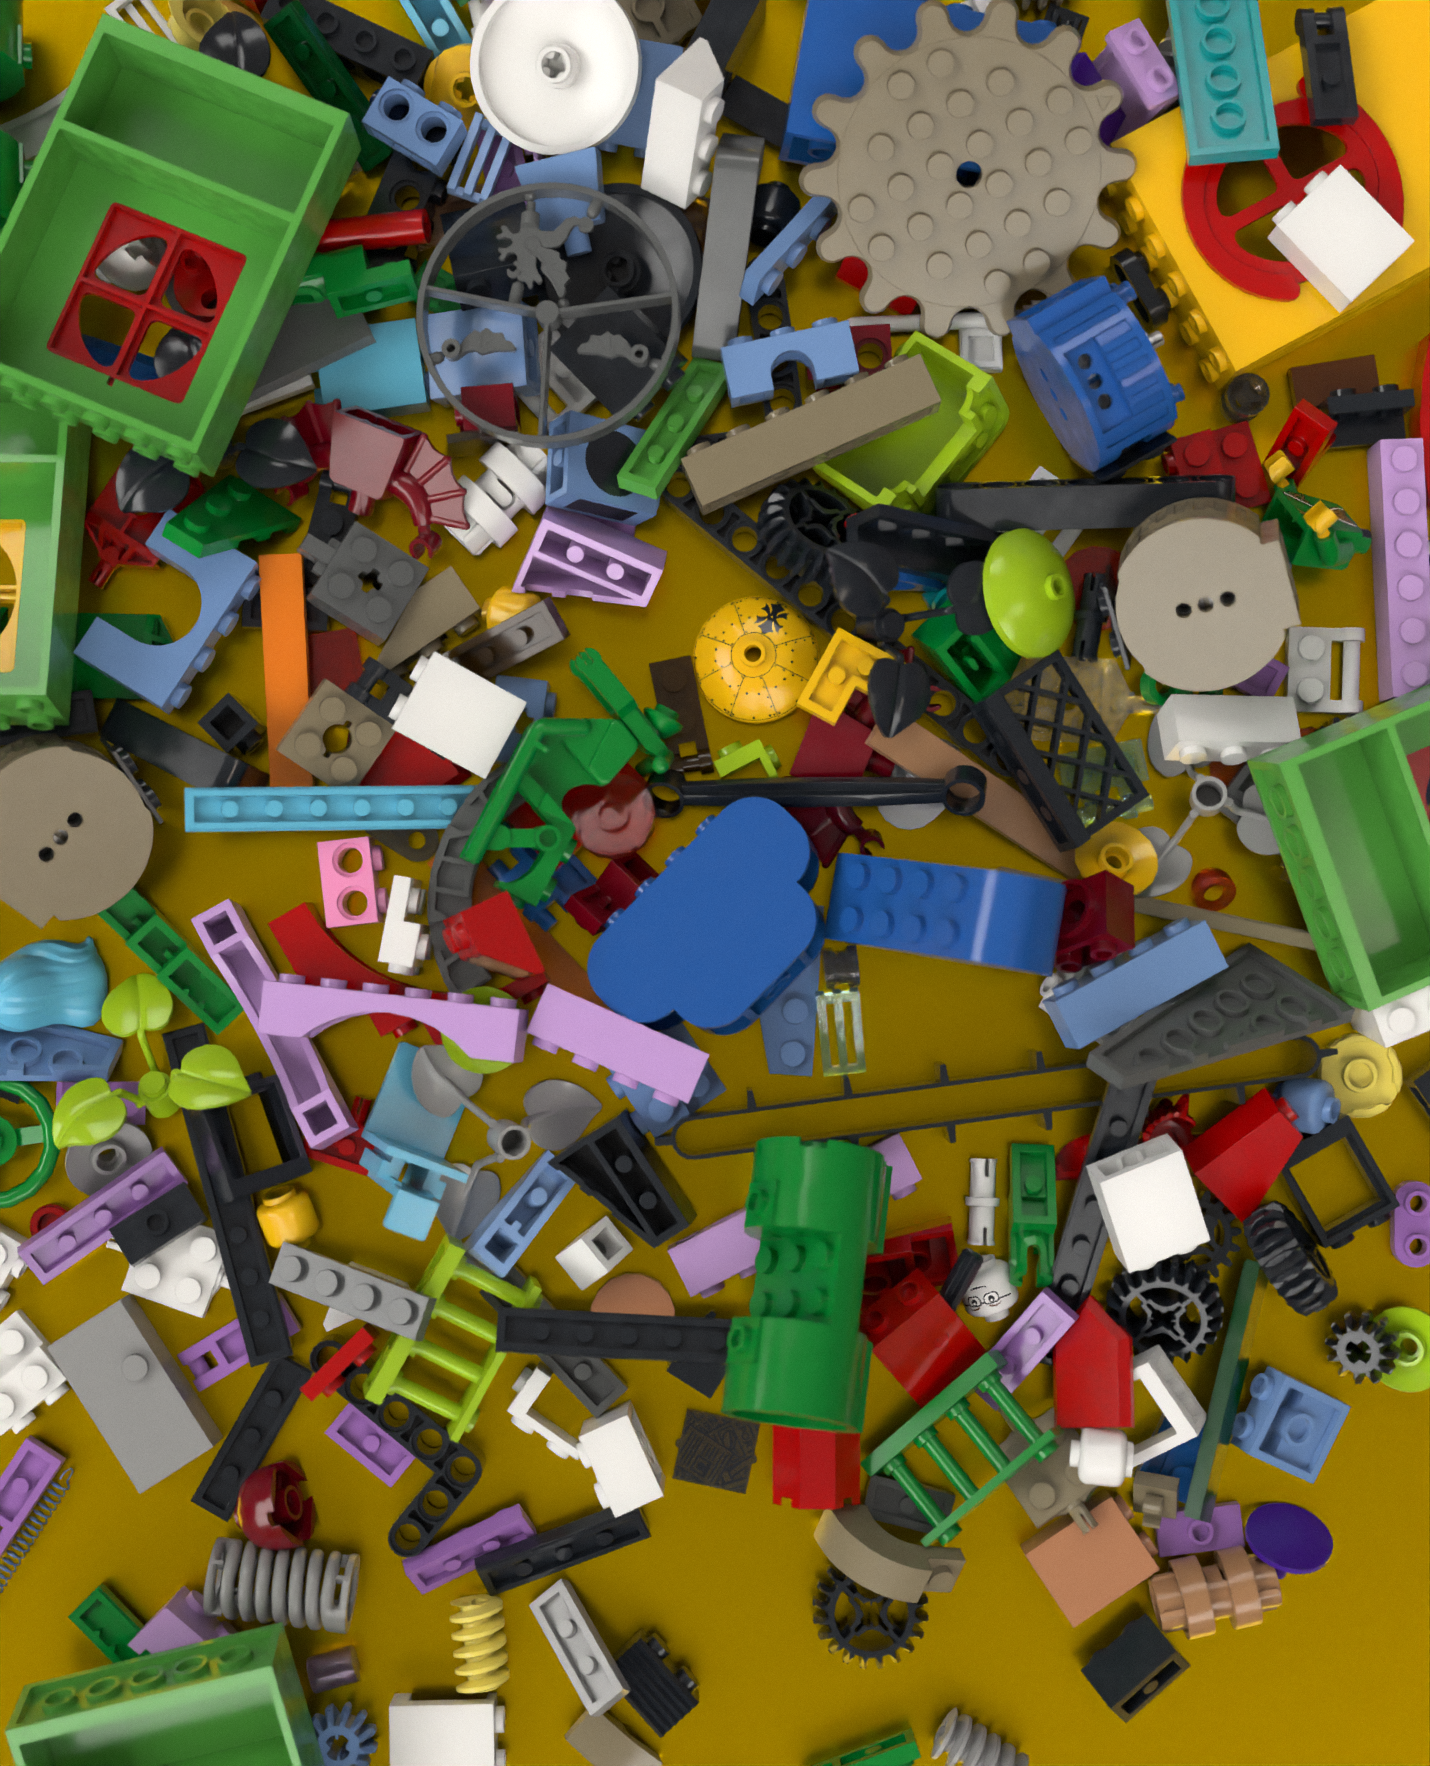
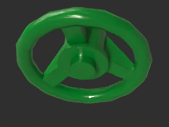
[0,1081,61,1209]

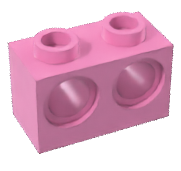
[317,836,389,928]

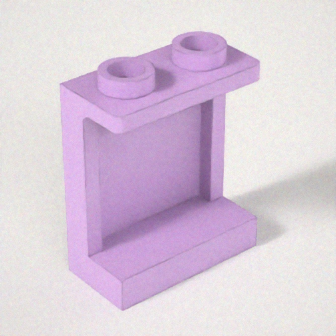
[1092,18,1179,142]

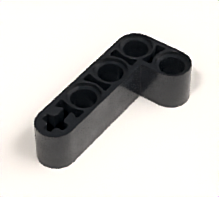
[98,698,270,788]

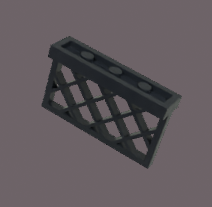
[969,649,1149,853]

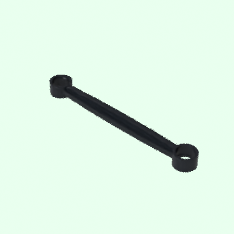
[642,765,988,818]

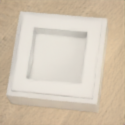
[958,328,1003,373]

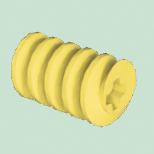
[449,1594,510,1694]

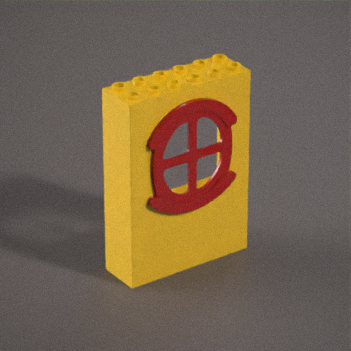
[1102,0,1430,391]

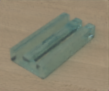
[815,987,866,1077]

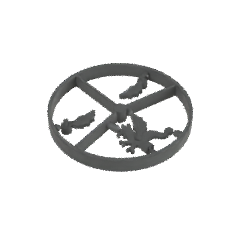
[416,182,681,449]

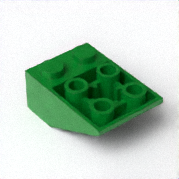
[911,599,1022,703]

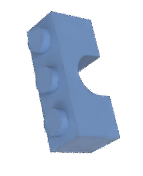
[720,317,859,408]

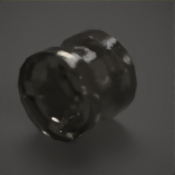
[821,945,860,990]

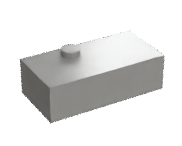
[46,1294,223,1494]

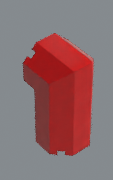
[772,1425,860,1510]

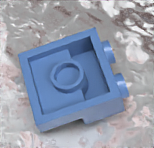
[606,1023,727,1138]
[1230,1365,1351,1484]

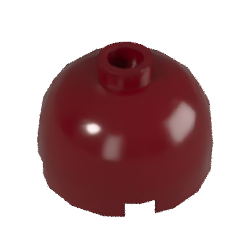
[234,1459,316,1551]

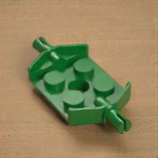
[71,613,208,700]

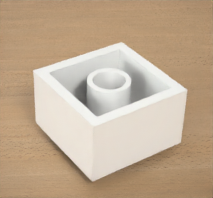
[576,1399,665,1518]

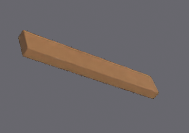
[865,722,1080,879]

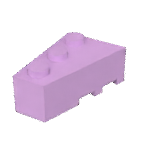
[511,506,667,607]

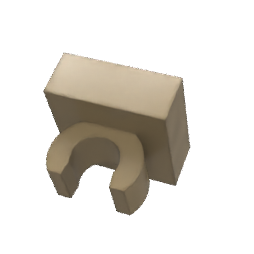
[1133,1470,1180,1529]

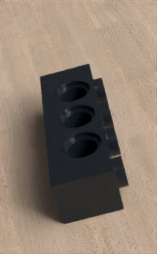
[260,0,435,97]
[365,127,465,275]

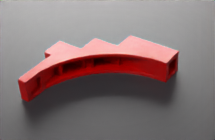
[267,902,551,1045]

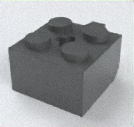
[297,521,429,646]

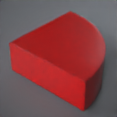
[1055,1133,1091,1181]

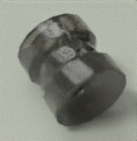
[1219,373,1270,424]

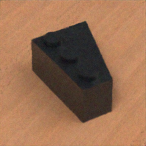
[547,1108,698,1248]

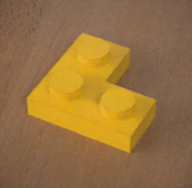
[796,627,905,726]

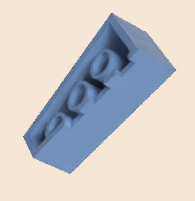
[1042,917,1229,1049]

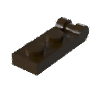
[649,655,714,777]

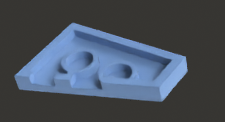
[0,1024,123,1082]

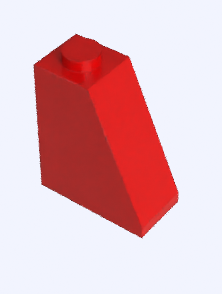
[1182,1087,1303,1223]

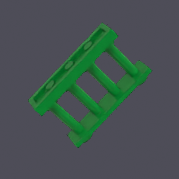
[860,1349,1065,1548]

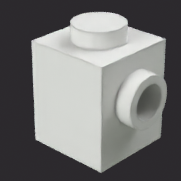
[555,1216,633,1291]

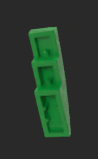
[97,886,244,1035]

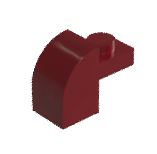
[563,850,659,936]

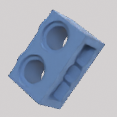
[362,76,468,177]

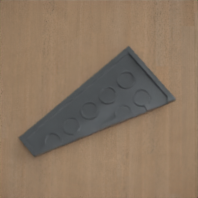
[1086,942,1355,1090]

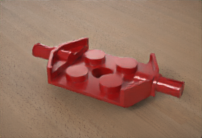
[84,444,208,590]

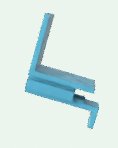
[359,1041,469,1241]

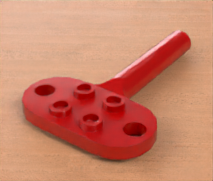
[173,209,431,323]

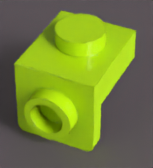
[713,739,782,780]

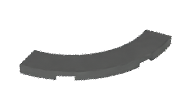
[427,763,526,993]

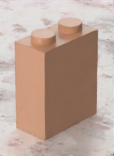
[1020,1488,1160,1628]

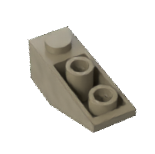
[376,566,482,685]

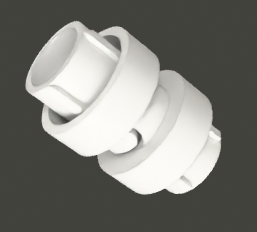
[443,441,547,555]

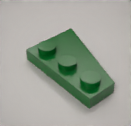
[162,474,302,558]

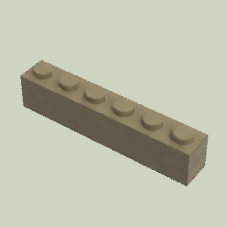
[681,354,942,515]

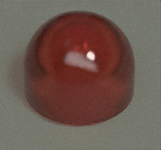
[1191,867,1236,911]

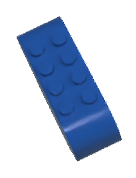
[587,797,825,1036]
[823,853,1067,977]

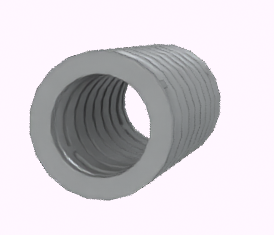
[203,1537,360,1634]

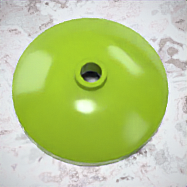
[983,528,1075,659]

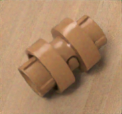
[1148,1545,1282,1640]

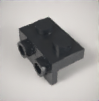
[1316,384,1415,449]

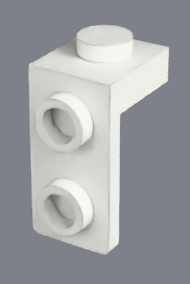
[507,1361,580,1460]

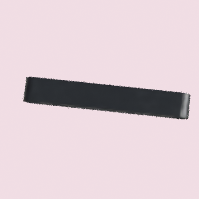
[935,474,1236,531]

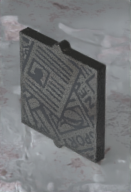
[445,427,518,459]
[672,1407,760,1494]

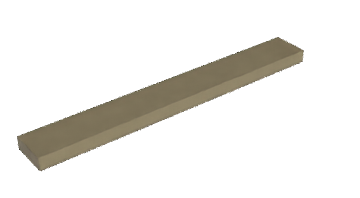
[995,867,1316,951]

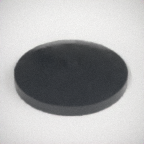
[537,183,703,339]

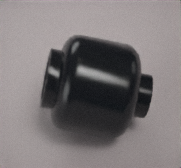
[750,181,801,248]

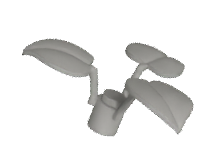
[1137,707,1280,898]
[411,1044,602,1240]

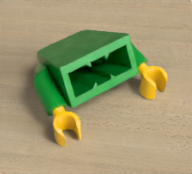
[1261,450,1372,570]

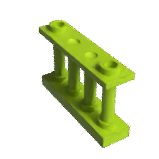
[362,1233,543,1443]

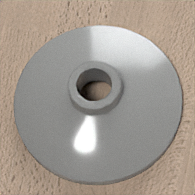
[65,1121,152,1196]

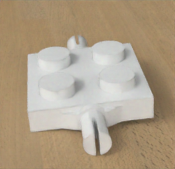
[106,1224,230,1318]

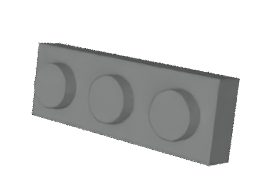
[529,1579,632,1717]

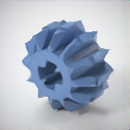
[311,1702,378,1766]

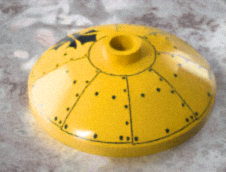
[693,596,820,724]

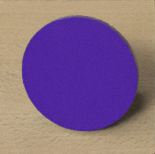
[1245,1503,1333,1579]

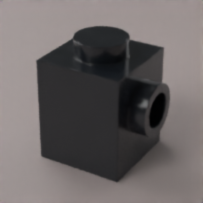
[197,692,267,757]

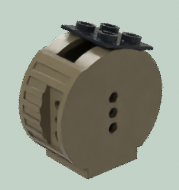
[0,733,164,929]

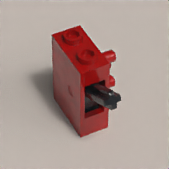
[858,1248,987,1408]

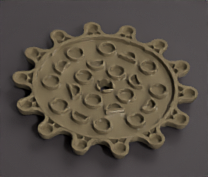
[799,0,1137,339]

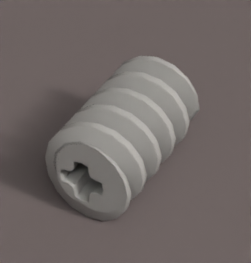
[931,1707,1029,1766]

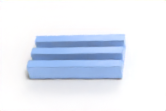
[446,112,512,204]

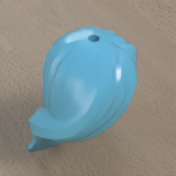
[0,936,108,1032]

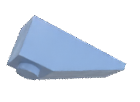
[463,1150,575,1278]

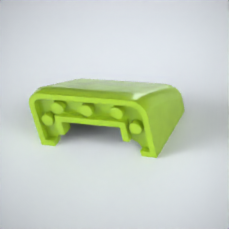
[812,330,1010,516]

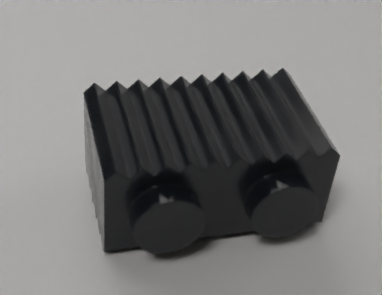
[612,1629,700,1738]

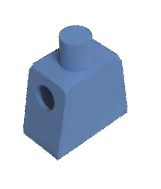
[515,146,605,257]

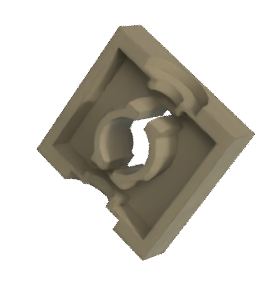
[275,678,396,786]

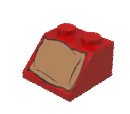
[442,890,545,981]

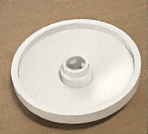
[470,0,642,156]

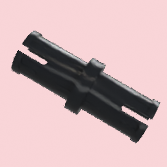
[1070,573,1108,663]

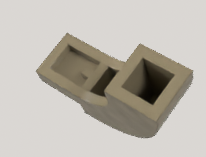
[813,1503,966,1603]

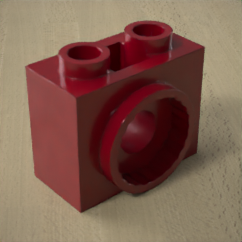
[1054,870,1135,973]

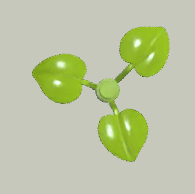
[52,973,251,1149]

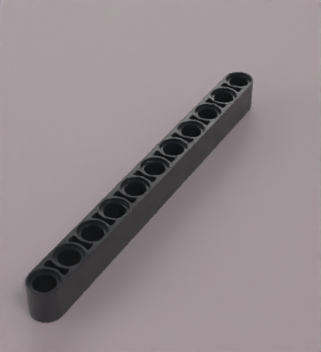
[661,465,1013,780]

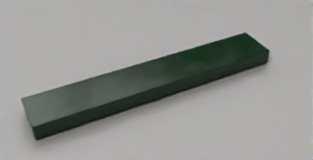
[1184,1259,1269,1523]

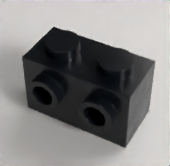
[1080,1613,1191,1723]

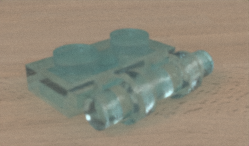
[1056,738,1154,826]

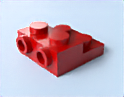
[1161,420,1272,510]

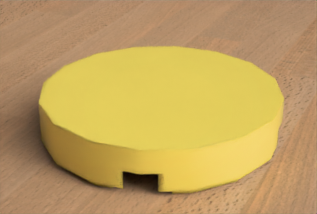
[1315,1033,1403,1118]

